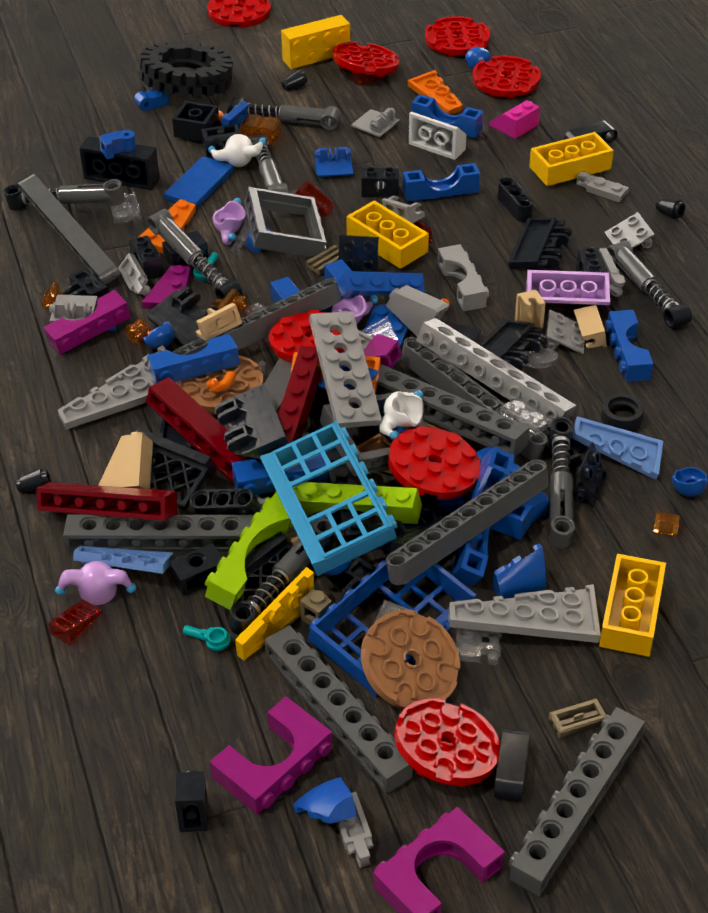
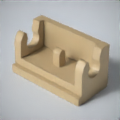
[515,290,546,334]
[574,305,607,348]

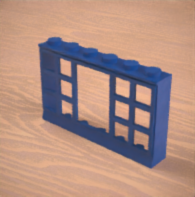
[308,560,476,698]

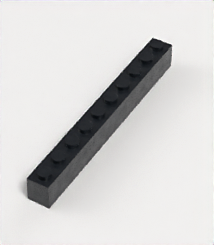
[309,387,370,543]

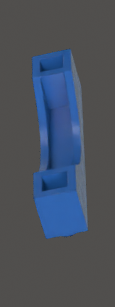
[451,447,515,587]

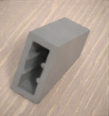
[386,285,450,337]

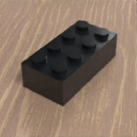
[79,136,160,191]

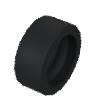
[601,394,644,432]

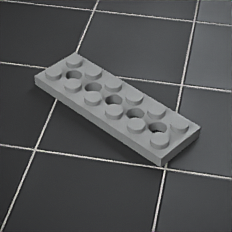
[309,311,382,428]

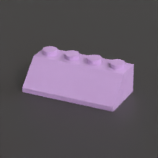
[526,270,610,305]

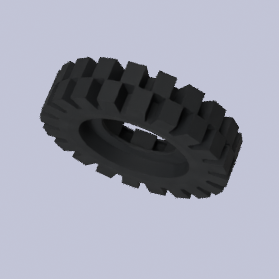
[140,41,233,98]

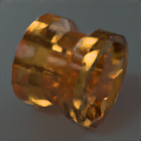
[125,318,151,344]

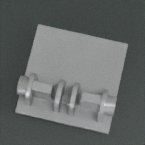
[351,108,400,137]
[605,212,655,249]
[49,295,98,323]
[546,310,585,354]

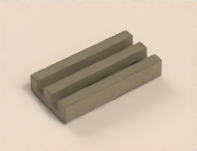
[306,245,339,275]
[548,698,606,739]

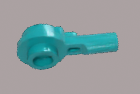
[193,252,219,282]
[183,625,231,651]

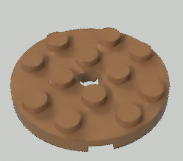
[176,355,264,415]
[361,610,460,709]

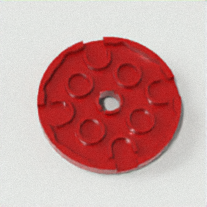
[207,0,271,28]
[425,16,490,57]
[332,42,399,77]
[472,55,541,99]
[269,310,345,362]
[388,426,481,499]
[394,698,501,787]

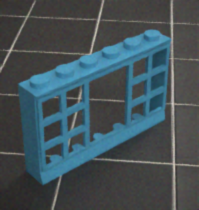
[260,421,398,576]

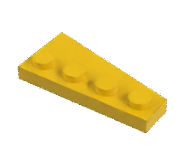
[235,567,314,661]

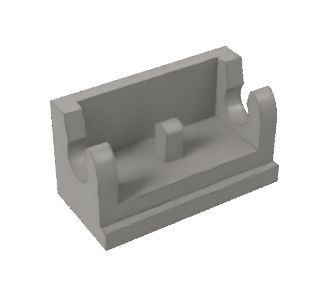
[382,196,425,223]

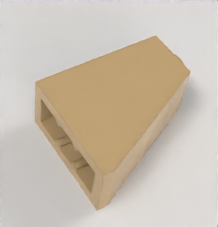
[98,432,153,489]

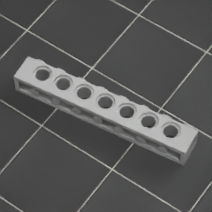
[416,318,576,426]

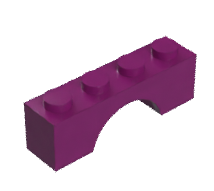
[43,290,131,355]
[363,333,403,369]

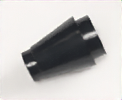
[281,70,308,91]
[656,198,686,219]
[16,468,51,492]

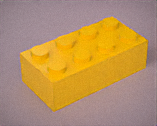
[281,15,350,69]
[529,132,614,186]
[346,201,429,269]
[599,554,666,657]

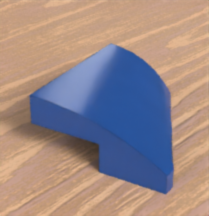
[493,544,546,599]
[293,777,357,824]

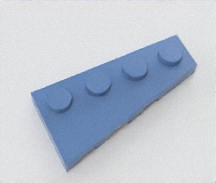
[572,416,663,480]
[73,546,173,574]

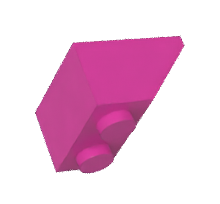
[489,100,540,139]

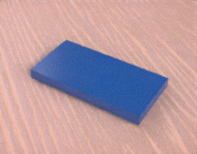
[164,156,234,209]

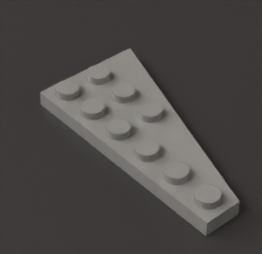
[58,345,177,430]
[448,584,601,643]

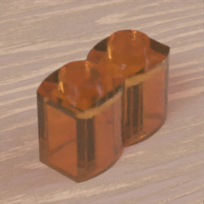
[240,115,281,143]

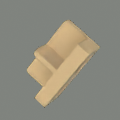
[196,303,242,341]

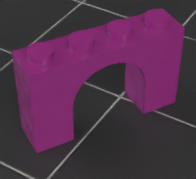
[210,696,332,815]
[373,807,505,913]

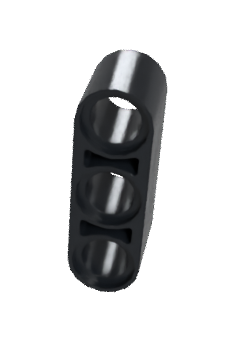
[564,120,618,144]
[498,177,533,222]
[190,488,261,515]
[494,728,530,801]

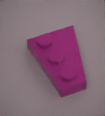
[142,265,191,309]

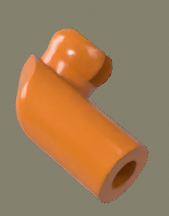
[207,371,236,393]

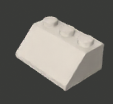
[409,112,466,160]

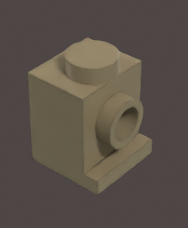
[300,589,332,625]

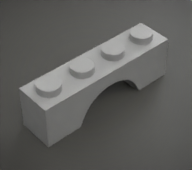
[438,244,489,312]

